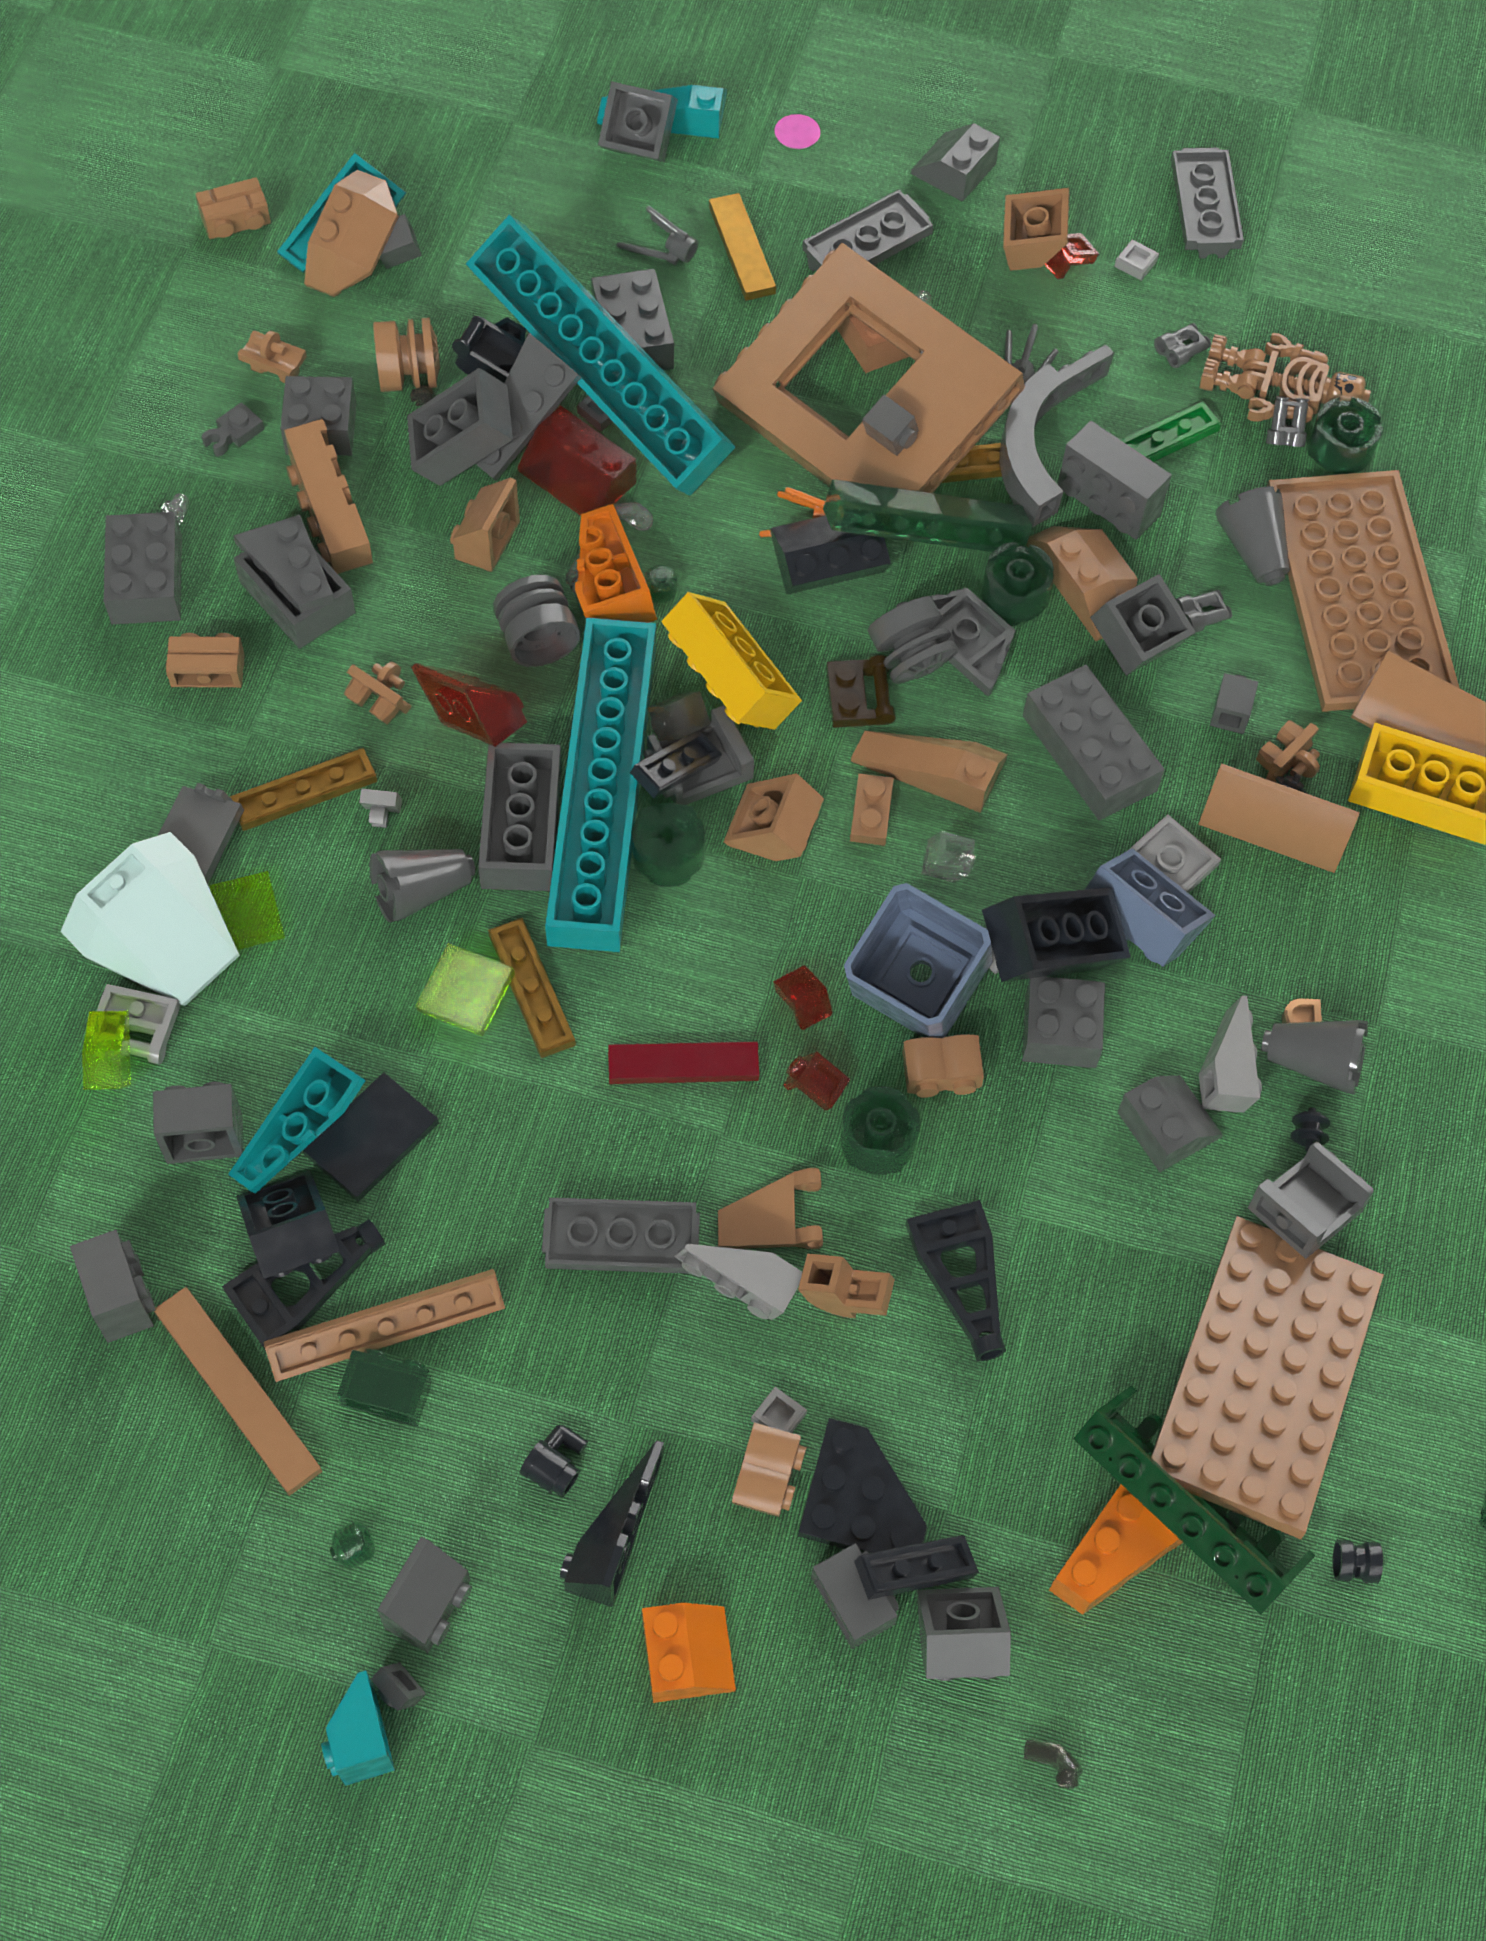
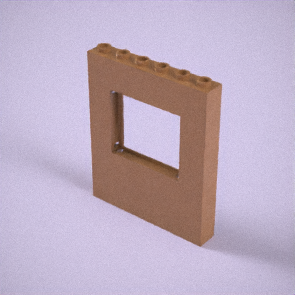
[712,243,1025,536]

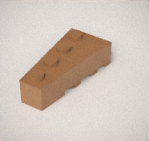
[284,419,373,574]

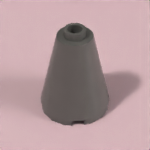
[1215,486,1290,586]
[369,849,475,922]
[1261,1020,1369,1095]

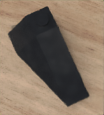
[559,1440,664,1607]

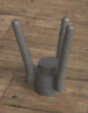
[617,206,699,265]
[1005,324,1059,384]

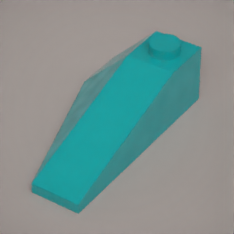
[597,85,727,139]
[277,152,406,273]
[228,1047,366,1193]

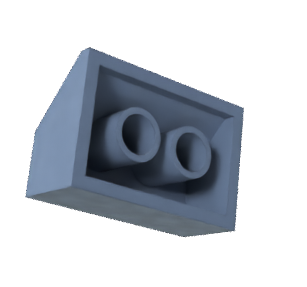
[1085,848,1216,967]

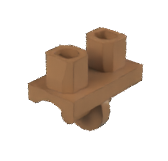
[237,330,307,383]
[343,661,412,724]
[1256,720,1320,783]

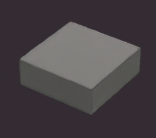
[1114,240,1159,281]
[751,1387,807,1433]

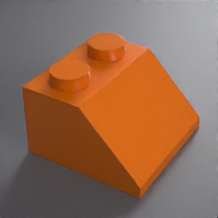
[642,1603,736,1703]

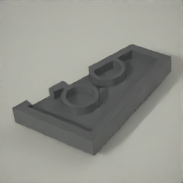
[233,515,335,613]

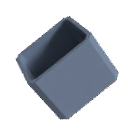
[844,883,993,1038]

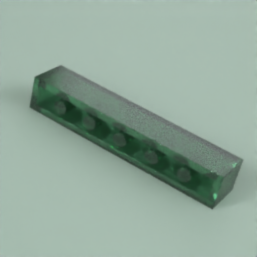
[823,479,1033,556]

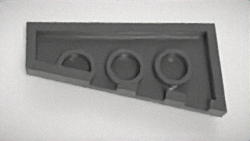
[476,333,581,481]

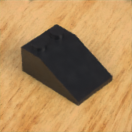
[236,1170,340,1279]

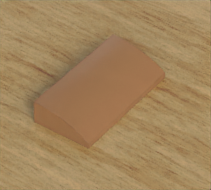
[1351,651,1486,757]
[1198,763,1360,873]

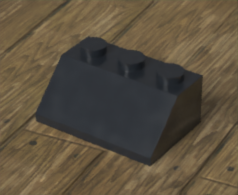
[769,506,891,595]

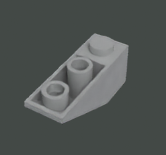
[1199,995,1262,1113]
[674,1244,802,1320]

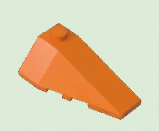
[575,504,657,623]

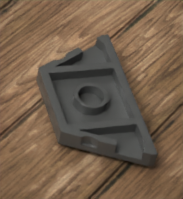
[896,588,1016,696]

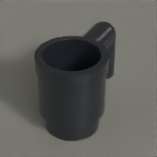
[520,1425,588,1498]

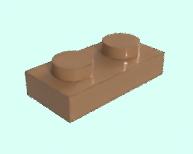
[850,774,894,846]

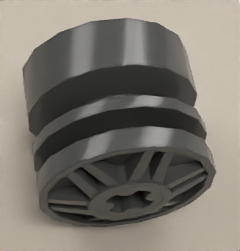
[493,575,580,667]
[867,596,959,684]

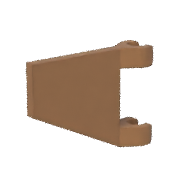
[718,1168,823,1249]

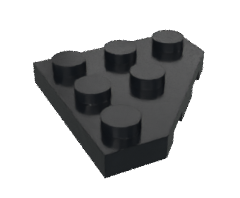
[798,1418,927,1553]

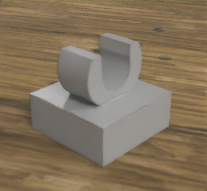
[359,788,402,828]

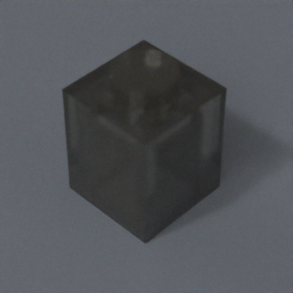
[648,691,711,741]

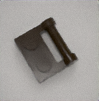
[826,655,896,728]

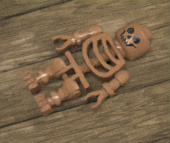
[1199,333,1371,423]

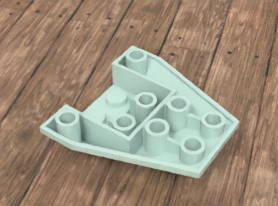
[60,832,240,1006]

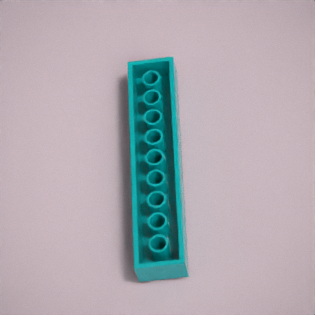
[466,214,736,496]
[545,618,656,952]

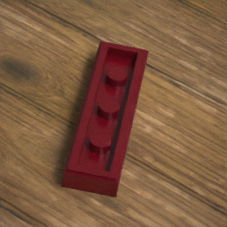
[608,1042,759,1084]

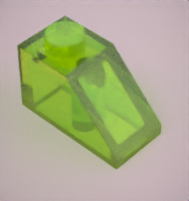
[82,1010,131,1090]

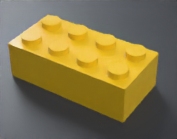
[661,592,802,730]
[1348,723,1486,845]

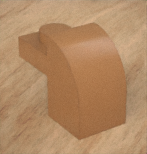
[798,1254,895,1318]

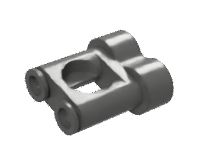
[1154,323,1211,368]
[1266,396,1309,447]
[1176,590,1232,632]

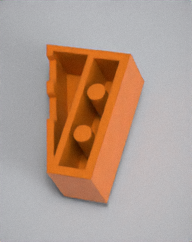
[1049,1484,1183,1615]

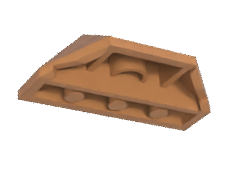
[304,170,399,297]
[1024,526,1138,641]

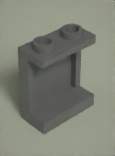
[644,705,754,809]
[1248,1141,1374,1259]

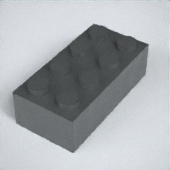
[1022,665,1165,821]
[478,742,562,891]

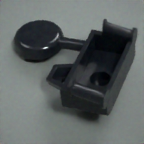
[452,316,526,383]

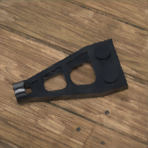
[906,1200,1006,1361]
[222,1219,386,1351]

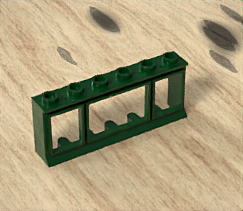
[1073,1386,1316,1615]

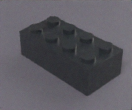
[982,887,1131,982]

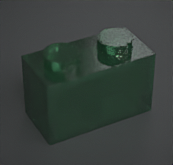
[337,1349,432,1427]

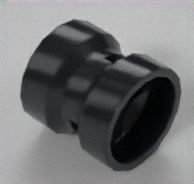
[1332,1539,1383,1584]

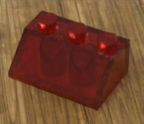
[517,406,636,516]
[411,663,527,747]

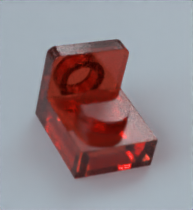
[1045,233,1099,279]
[773,965,832,1030]
[783,1051,851,1111]

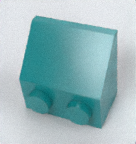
[321,1670,395,1786]

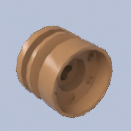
[373,318,440,392]

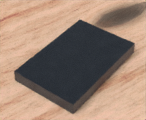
[303,1072,439,1202]

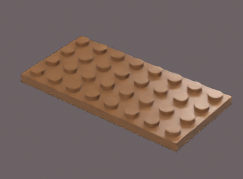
[1267,470,1459,712]
[1151,1216,1384,1539]

